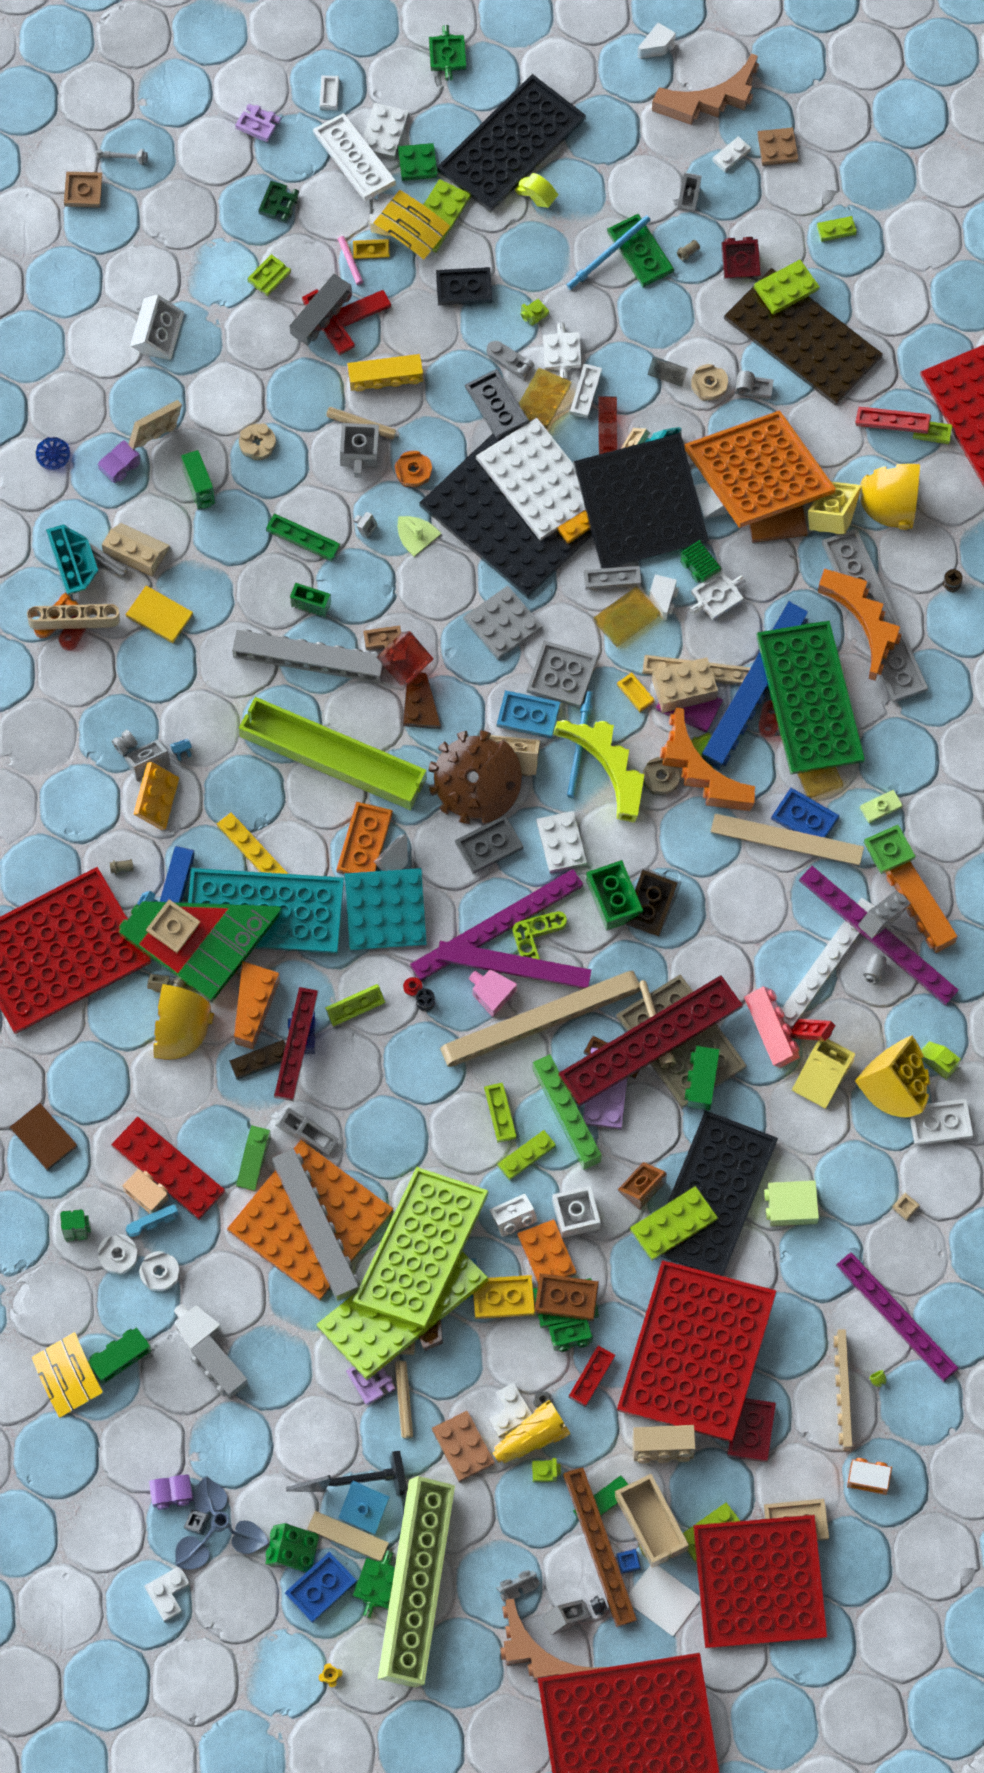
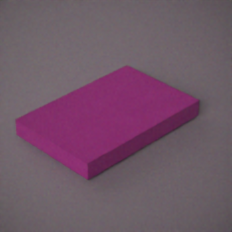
[656,697,723,733]

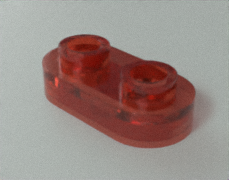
[59,615,86,651]
[758,700,778,737]

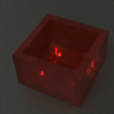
[376,631,434,685]

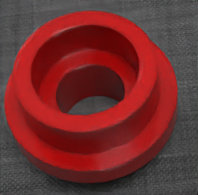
[403,977,422,996]

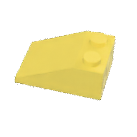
[808,481,861,534]

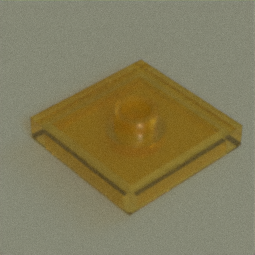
[797,767,843,798]

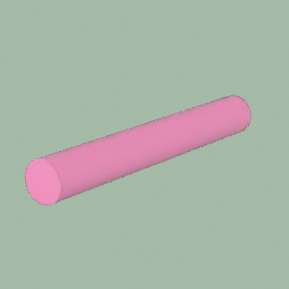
[338,236,363,285]

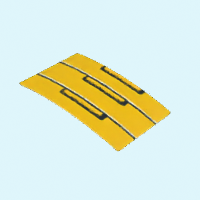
[373,190,450,260]
[32,1332,103,1417]

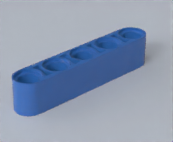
[159,846,195,903]

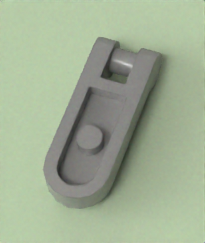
[487,341,535,379]

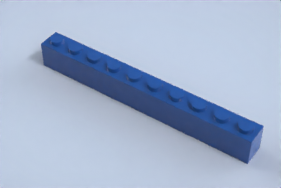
[701,601,809,770]

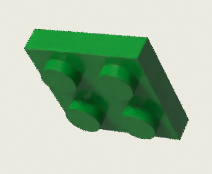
[398,143,437,181]

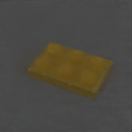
[518,368,572,429]
[593,586,660,647]

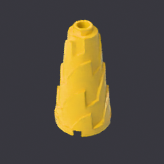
[493,1400,571,1464]

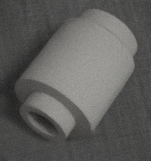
[863,953,887,984]

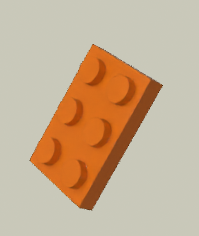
[517,1219,576,1284]

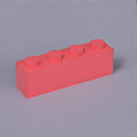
[744,986,800,1068]

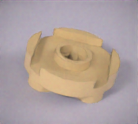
[691,364,728,401]
[239,423,276,460]

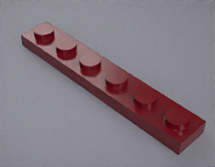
[274,987,318,1102]

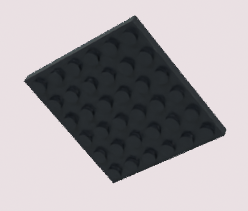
[573,433,709,569]

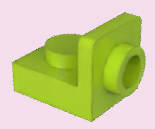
[520,298,549,326]
[532,1458,561,1482]

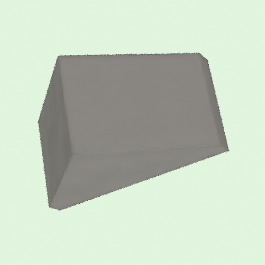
[677,172,702,211]

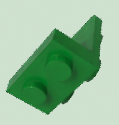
[265,1523,319,1573]

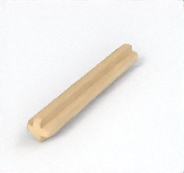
[327,407,396,439]
[395,1361,413,1439]

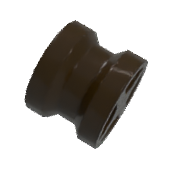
[943,569,963,592]

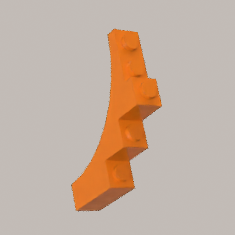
[818,568,902,681]
[660,707,755,811]

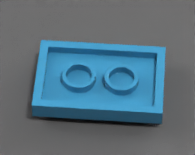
[497,690,560,739]

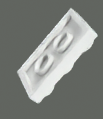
[363,103,409,159]
[536,811,587,874]
[909,1099,973,1146]

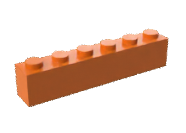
[885,861,958,953]

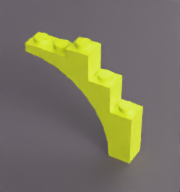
[553,720,644,823]

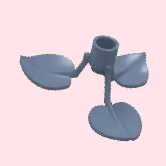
[175,1476,268,1570]

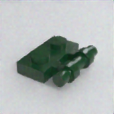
[258,181,299,223]

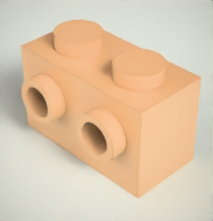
[122,1169,169,1214]

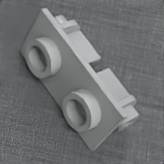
[496,1570,540,1602]

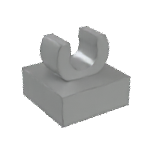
[353,512,378,539]

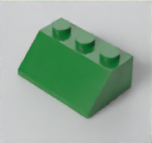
[586,860,643,931]

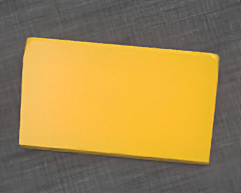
[353,239,390,259]

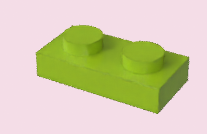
[817,216,857,242]
[913,422,952,444]

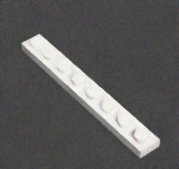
[781,898,875,1029]

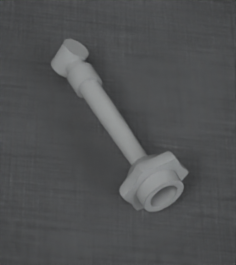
[95,149,148,165]

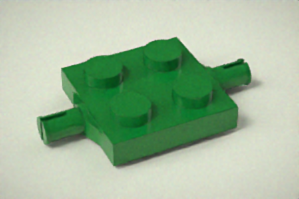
[429,25,466,81]
[352,1551,395,1618]

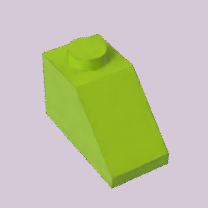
[921,1041,961,1080]

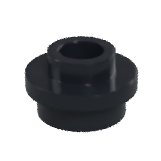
[590,1595,607,1616]

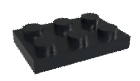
[436,267,492,306]

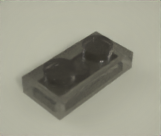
[647,356,688,387]

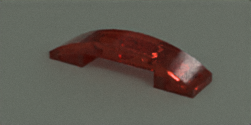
[598,396,617,454]

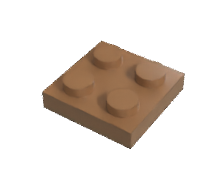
[757,127,798,166]
[64,171,103,208]

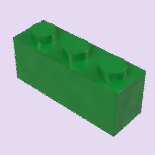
[684,1046,720,1110]
[88,1327,152,1385]

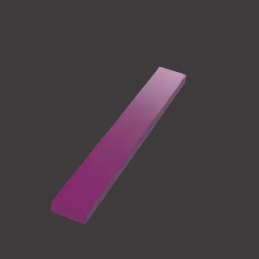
[436,940,592,989]
[836,1252,959,1382]

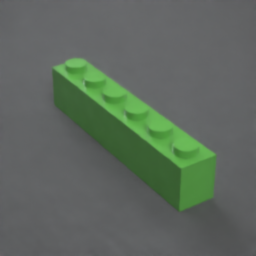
[532,1054,601,1170]

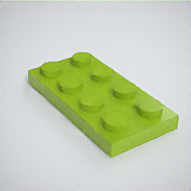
[423,179,471,253]
[630,1186,717,1261]

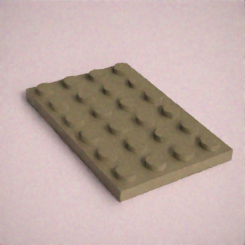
[616,974,747,1109]

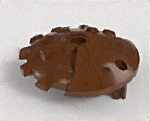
[428,730,522,824]

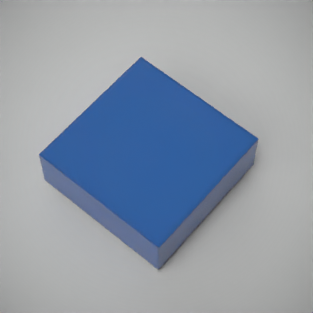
[616,1549,641,1574]

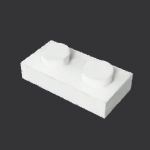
[712,136,751,172]

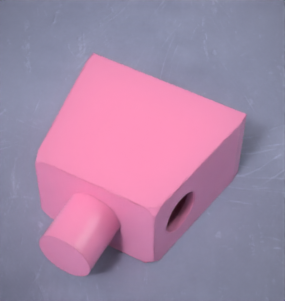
[469,970,517,1017]

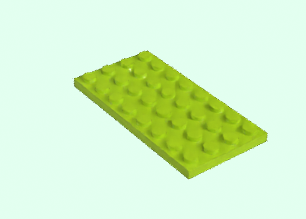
[353,1167,489,1329]
[316,1251,489,1381]

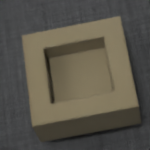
[147,974,170,992]

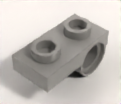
[735,371,774,399]

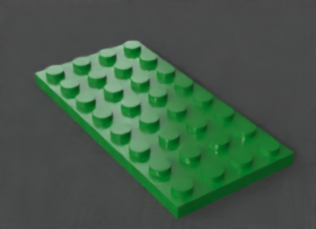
[756,620,865,775]

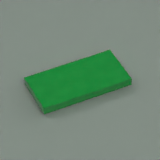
[607,214,674,287]

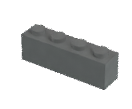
[289,274,352,346]

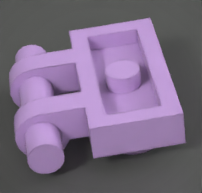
[235,104,281,142]
[346,1367,396,1406]

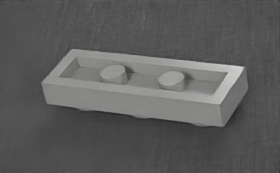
[584,566,641,590]

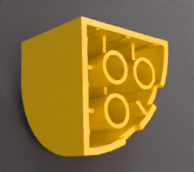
[859,464,920,530]
[153,984,214,1060]
[855,1035,930,1117]

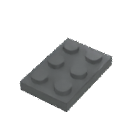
[455,815,523,874]

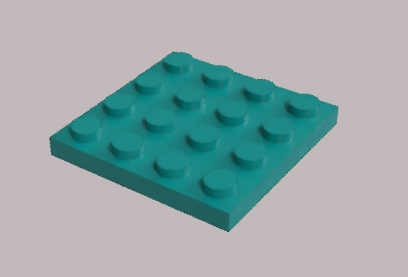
[345,868,427,951]

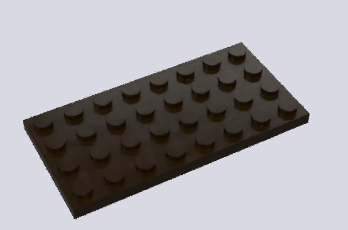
[724,268,883,405]

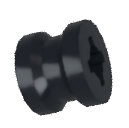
[416,988,435,1012]

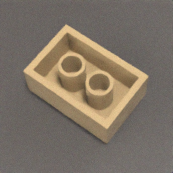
[652,657,718,713]
[632,1425,695,1464]

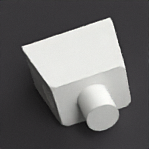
[174,1304,221,1353]

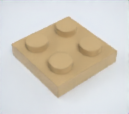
[146,900,200,954]

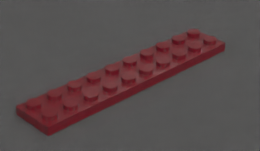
[558,975,743,1107]

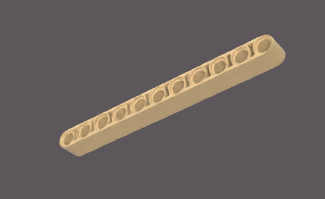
[440,971,641,1067]

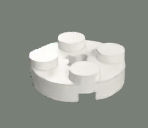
[98,1234,138,1275]
[139,1251,180,1292]

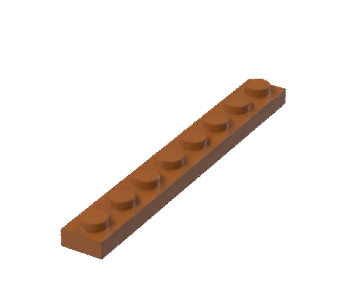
[563,1467,637,1628]

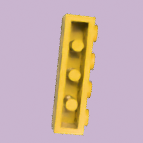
[347,354,423,391]

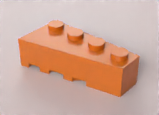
[234,961,280,1050]

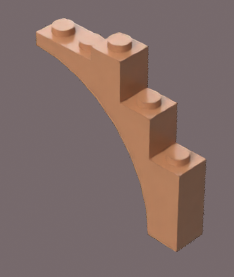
[652,53,760,125]
[500,1599,605,1682]

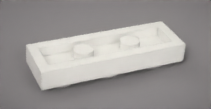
[570,364,602,419]

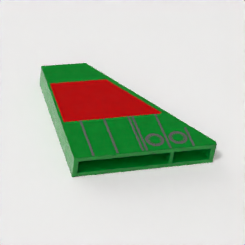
[119,901,282,1003]

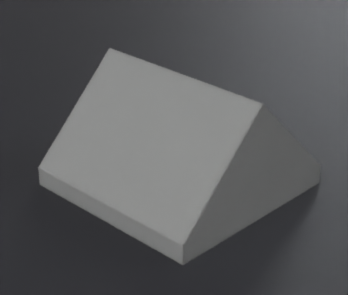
[124,740,170,781]

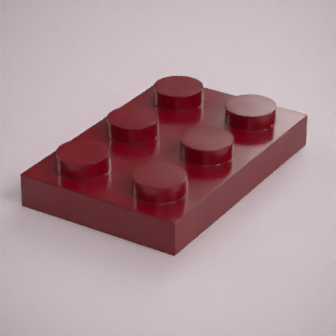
[727,1398,776,1463]

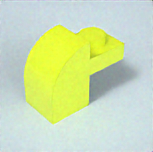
[515,173,559,208]

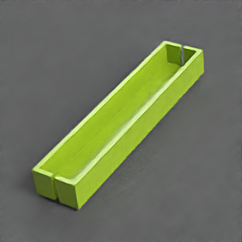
[239,697,427,811]

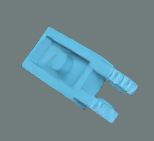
[125,1204,178,1237]

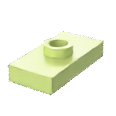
[860,790,903,823]

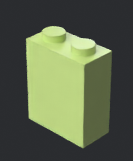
[764,1180,819,1226]

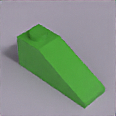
[236,1125,271,1191]

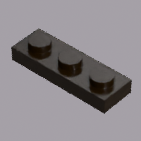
[229,1039,286,1080]

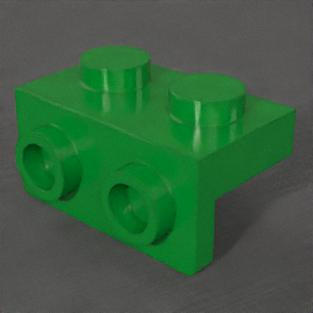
[548,1320,593,1352]

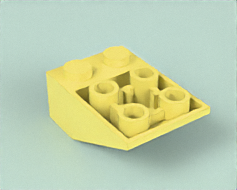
[791,1039,855,1109]

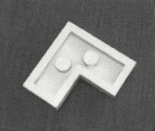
[489,1382,532,1438]
[144,1567,190,1622]

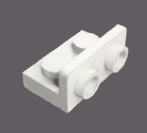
[489,1194,537,1237]

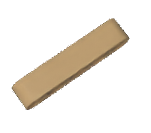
[27,604,120,630]

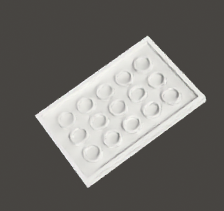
[476,418,585,541]

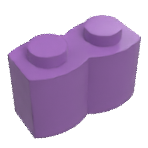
[98,440,141,483]
[149,1474,193,1510]

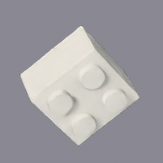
[552,1186,601,1238]

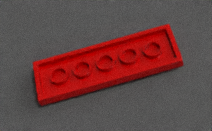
[111,1116,225,1220]

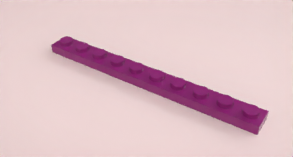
[799,865,959,1006]
[410,869,583,981]

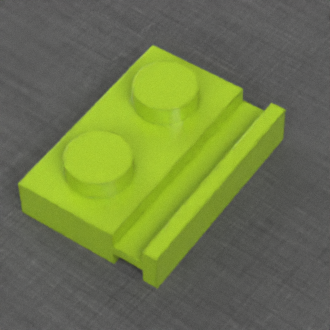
[247,254,291,297]

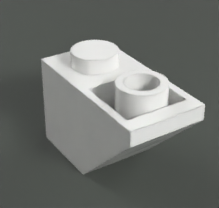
[650,574,679,620]

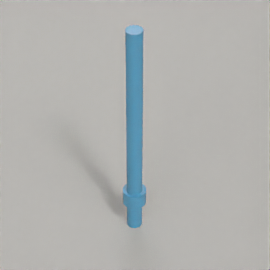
[566,215,651,290]
[567,691,593,798]

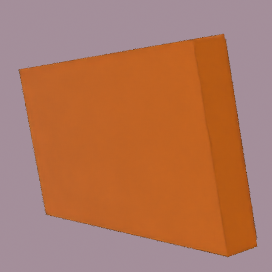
[336,801,393,874]

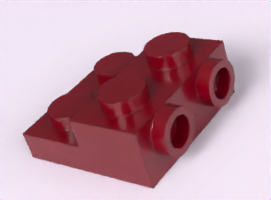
[721,237,761,279]

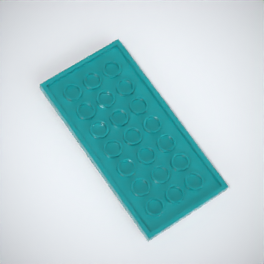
[188,868,345,954]

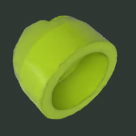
[869,1370,887,1387]

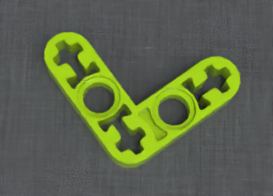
[513,911,567,959]

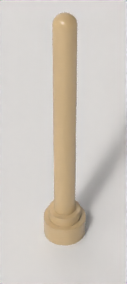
[639,980,676,1068]

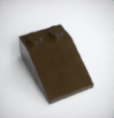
[626,868,682,937]

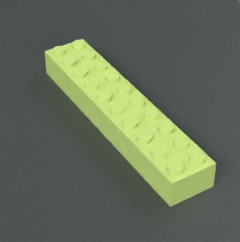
[378,1476,455,1688]

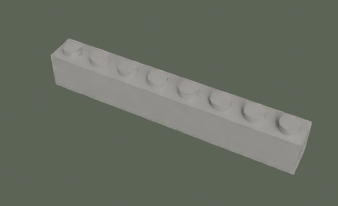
[232,629,385,683]
[272,1149,360,1302]

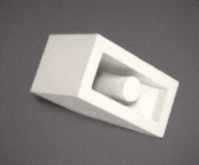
[637,23,676,59]

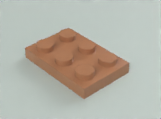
[431,1411,495,1482]

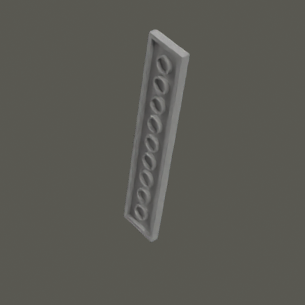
[822,529,928,703]

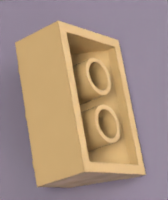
[102,523,170,577]
[490,735,540,776]

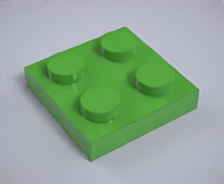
[864,824,916,874]

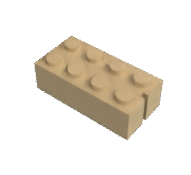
[615,1474,689,1568]

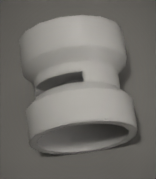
[111,729,138,756]

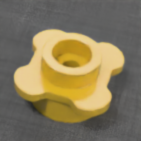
[318,1663,343,1688]

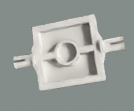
[543,322,582,381]
[689,570,745,620]

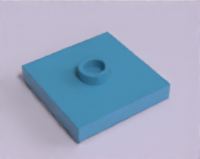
[338,1481,390,1534]

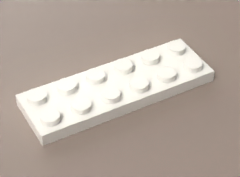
[313,113,396,201]

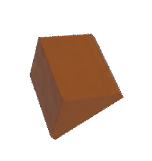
[617,1162,667,1210]

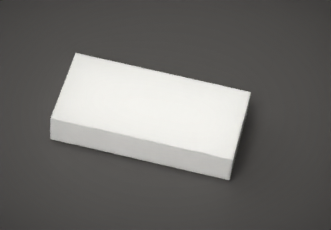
[319,75,339,110]

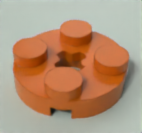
[395,451,432,487]

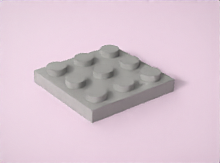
[463,586,542,660]
[527,640,598,708]

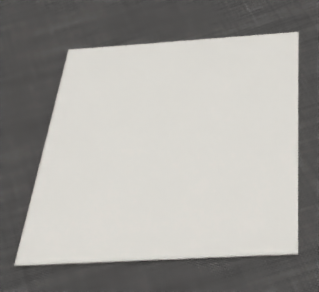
[628,1566,700,1636]

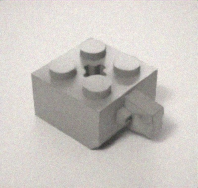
[340,423,379,478]

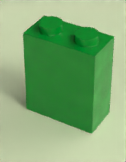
[181,450,215,509]

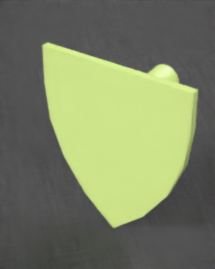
[397,516,441,557]

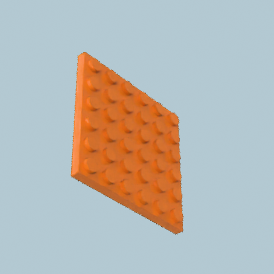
[684,410,836,528]
[227,1140,393,1301]

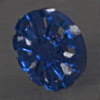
[35,437,70,470]

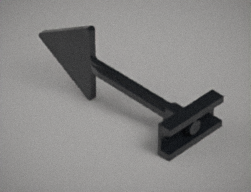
[286,1451,407,1496]

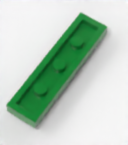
[266,513,340,562]

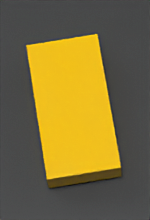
[617,672,655,713]

